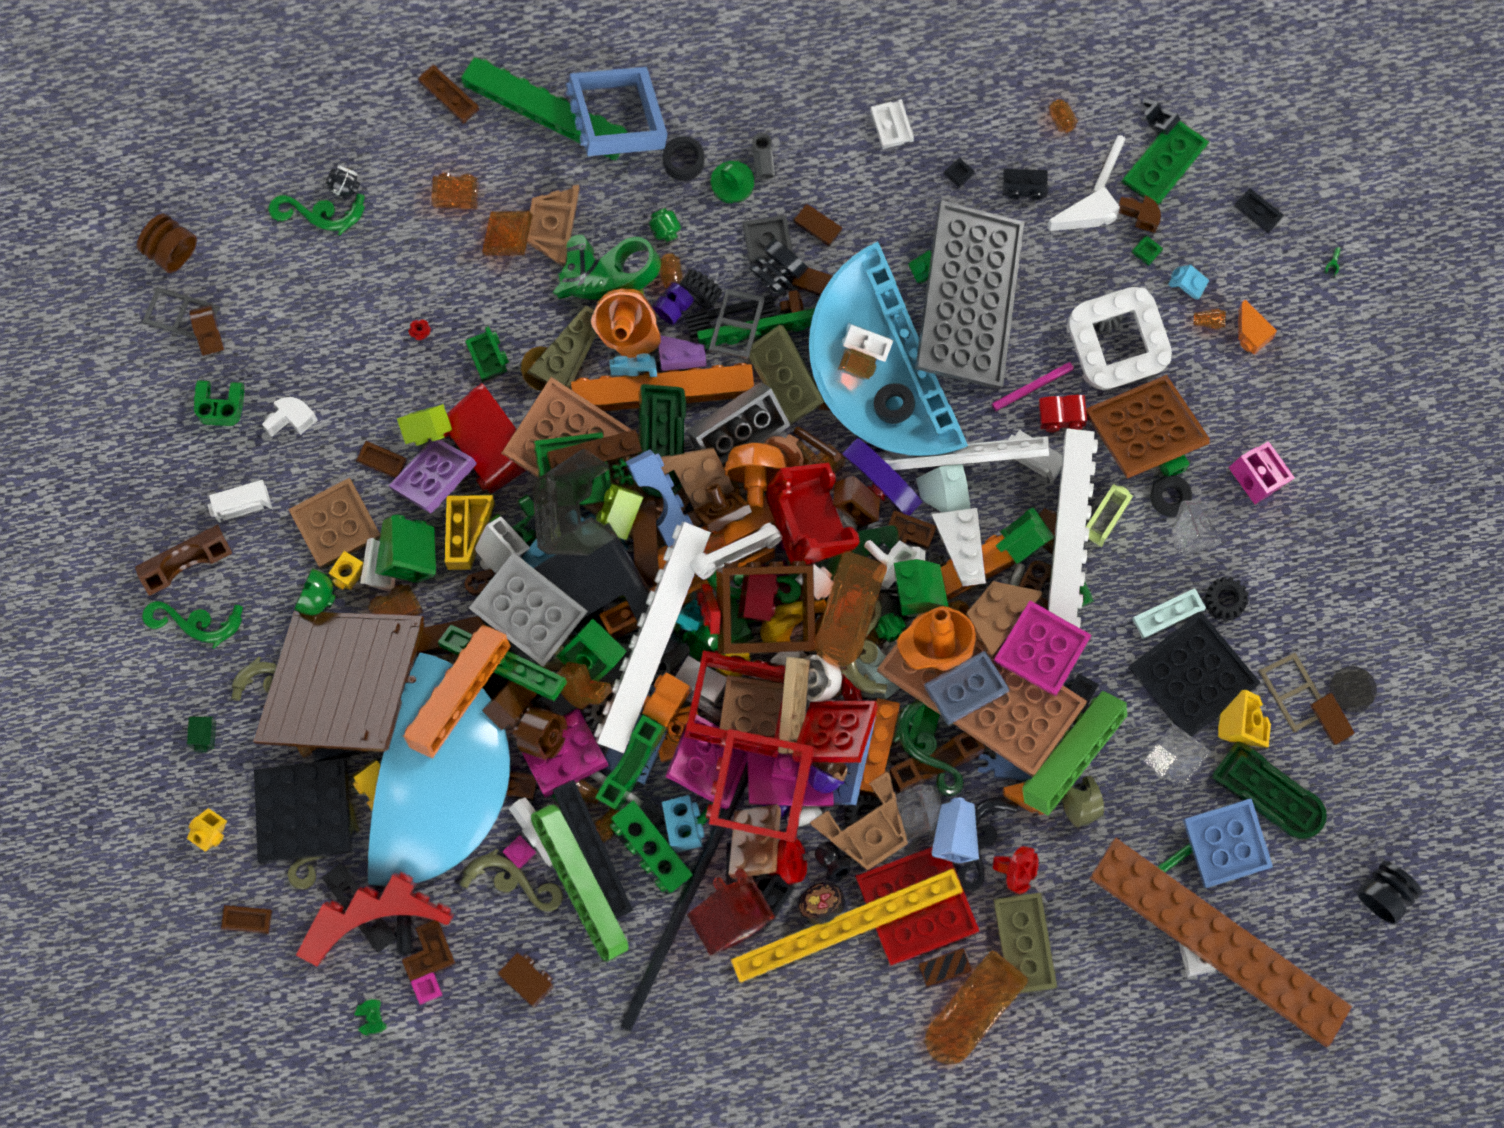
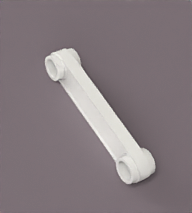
[690,523,783,579]

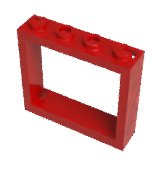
[684,650,786,758]
[706,729,815,842]

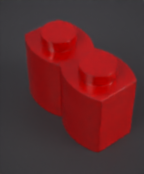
[1038,395,1087,432]

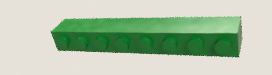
[461,56,628,161]

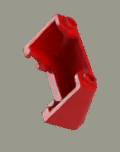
[444,383,527,495]
[766,463,860,566]

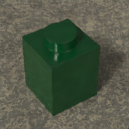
[187,716,216,753]

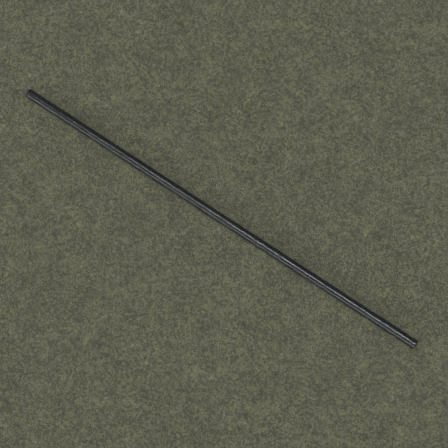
[620,525,869,1032]

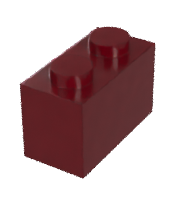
[737,574,779,623]

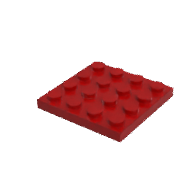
[855,847,980,966]

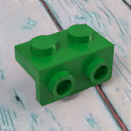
[465,326,509,382]

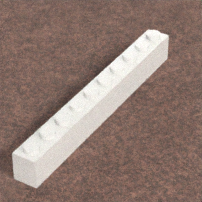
[1047,429,1098,628]
[594,522,711,753]

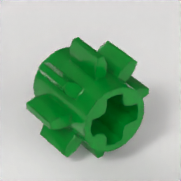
[611,458,633,486]
[875,613,906,642]

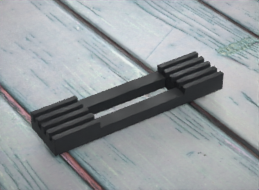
[685,294,777,338]
[322,863,396,953]

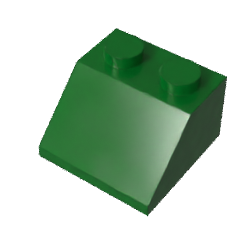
[894,559,948,616]
[556,619,627,689]

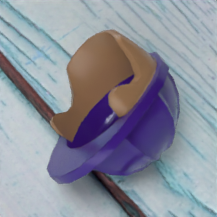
[808,762,847,793]

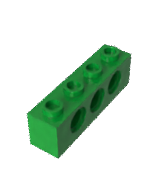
[609,800,693,894]

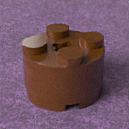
[513,706,567,760]

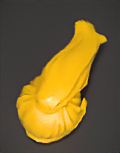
[760,599,830,653]

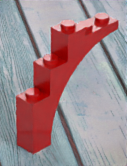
[296,872,455,966]

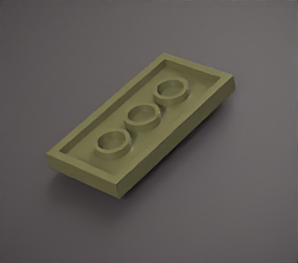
[745,325,825,425]
[993,893,1057,995]

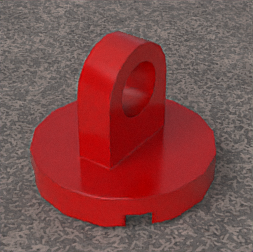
[767,838,808,884]
[992,846,1039,894]

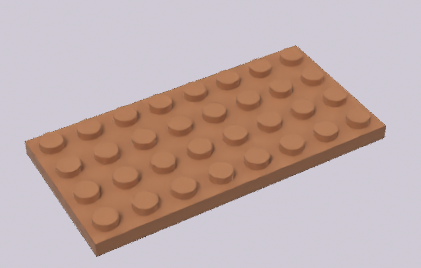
[501,377,690,549]
[877,612,1087,777]

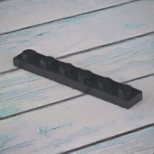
[552,780,633,919]

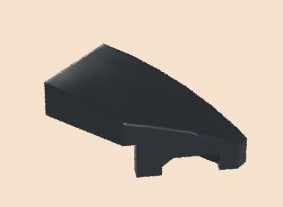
[1143,98,1181,135]

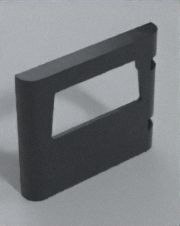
[480,522,682,716]

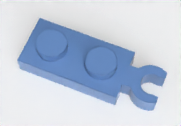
[978,753,1033,781]

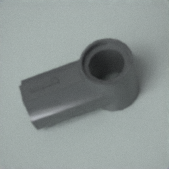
[752,133,775,180]
[653,642,690,682]

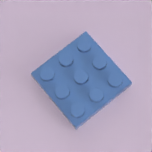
[1182,798,1273,888]

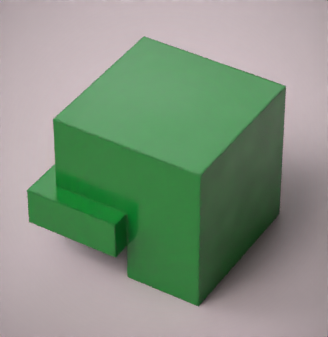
[996,508,1055,564]

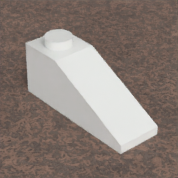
[1047,187,1120,231]

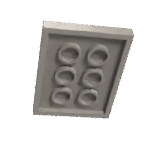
[469,552,588,667]

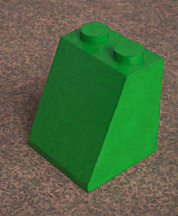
[375,514,436,583]

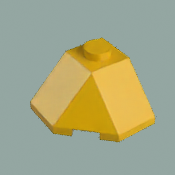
[1218,690,1271,748]

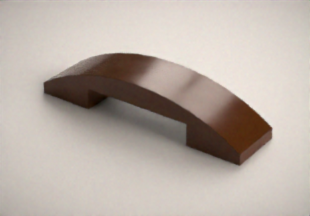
[633,495,659,586]

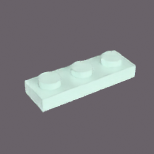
[1132,588,1206,639]

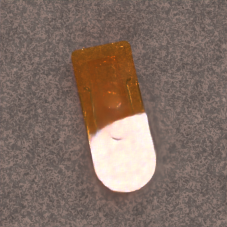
[815,551,887,667]
[925,950,1028,1064]

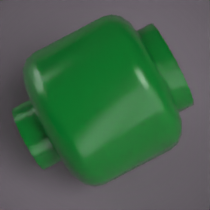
[648,208,681,243]

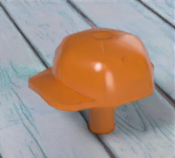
[591,289,661,358]
[724,443,786,510]
[897,606,976,671]

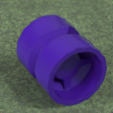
[652,282,694,325]

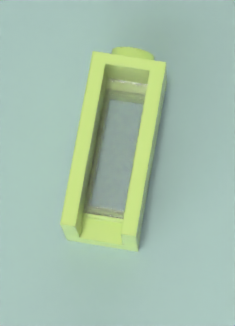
[1086,484,1133,547]

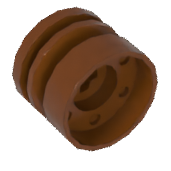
[136,213,197,273]

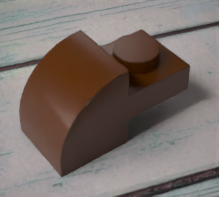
[1118,196,1161,234]
[189,304,225,356]

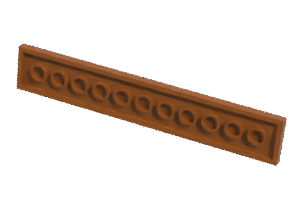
[1089,838,1352,1047]

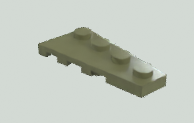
[526,305,597,389]

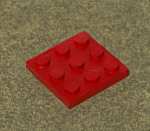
[792,701,878,763]

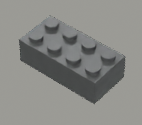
[686,382,791,467]

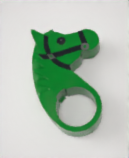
[553,234,661,300]

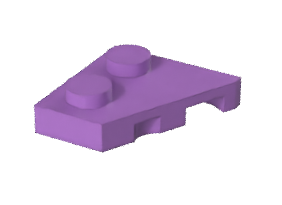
[658,335,707,371]

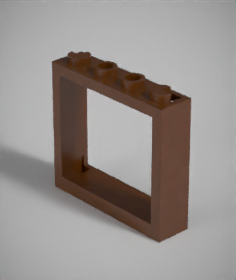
[716,561,815,654]

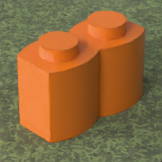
[642,672,692,729]

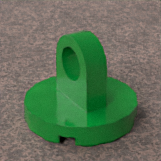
[711,161,754,204]

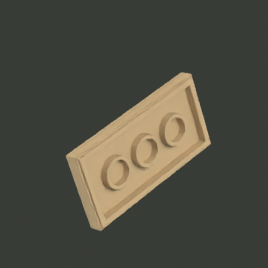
[778,657,810,754]

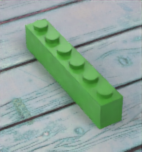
[1022,691,1127,815]

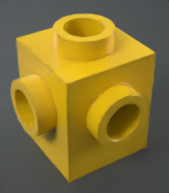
[187,808,227,852]

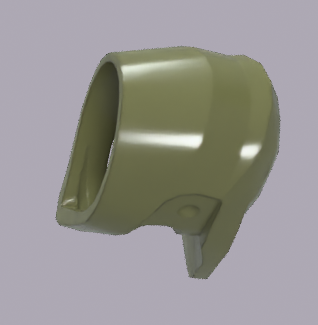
[1062,775,1104,828]

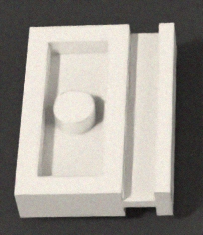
[871,99,914,149]
[360,538,396,592]

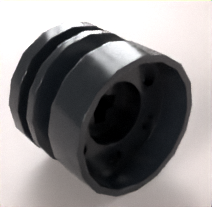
[748,238,808,298]
[1356,860,1423,925]

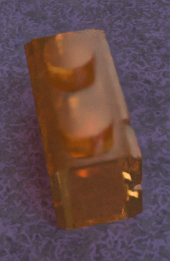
[431,173,479,209]

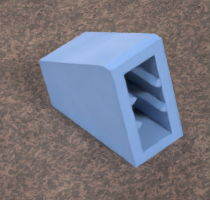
[932,798,979,864]

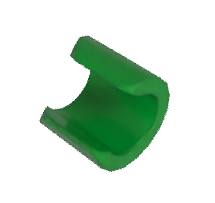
[1324,247,1341,276]

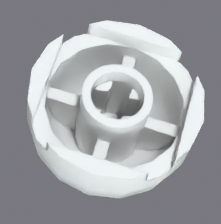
[804,655,842,702]

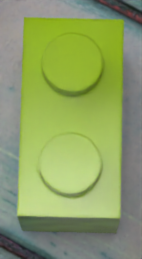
[397,404,452,446]
[595,483,644,540]

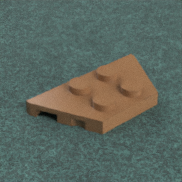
[525,185,580,267]
[966,581,1043,659]

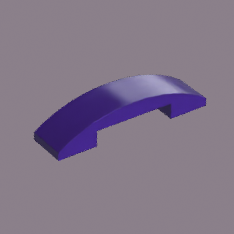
[842,438,922,516]

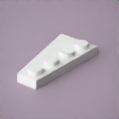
[931,508,986,586]

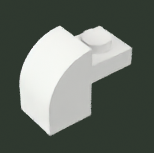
[262,397,317,437]

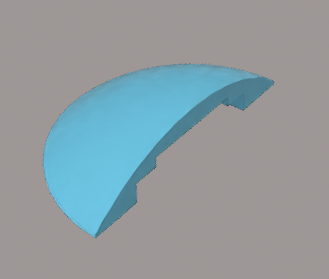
[809,242,968,456]
[368,653,510,886]

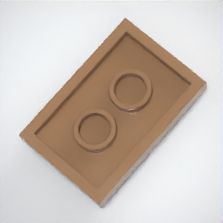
[729,804,781,879]

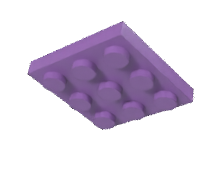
[389,439,477,514]

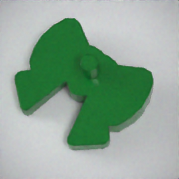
[354,999,387,1036]

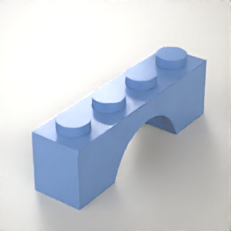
[625,450,693,547]

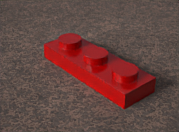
[697,584,720,634]

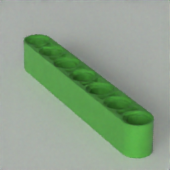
[531,804,628,961]

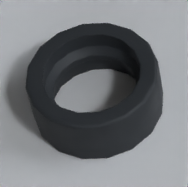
[663,136,705,181]

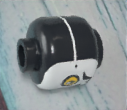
[325,166,360,198]

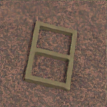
[1259,653,1322,733]

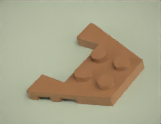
[661,448,734,527]
[809,771,908,870]

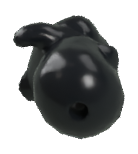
[815,841,852,881]

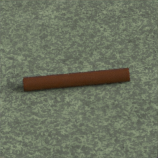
[794,426,841,462]

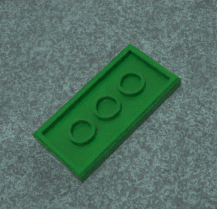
[1121,121,1209,206]

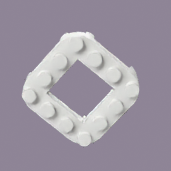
[1067,287,1172,391]

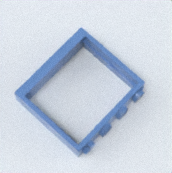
[566,67,667,156]

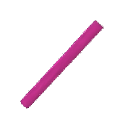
[991,362,1074,411]

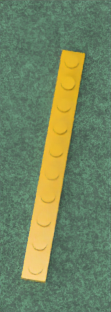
[731,869,963,983]

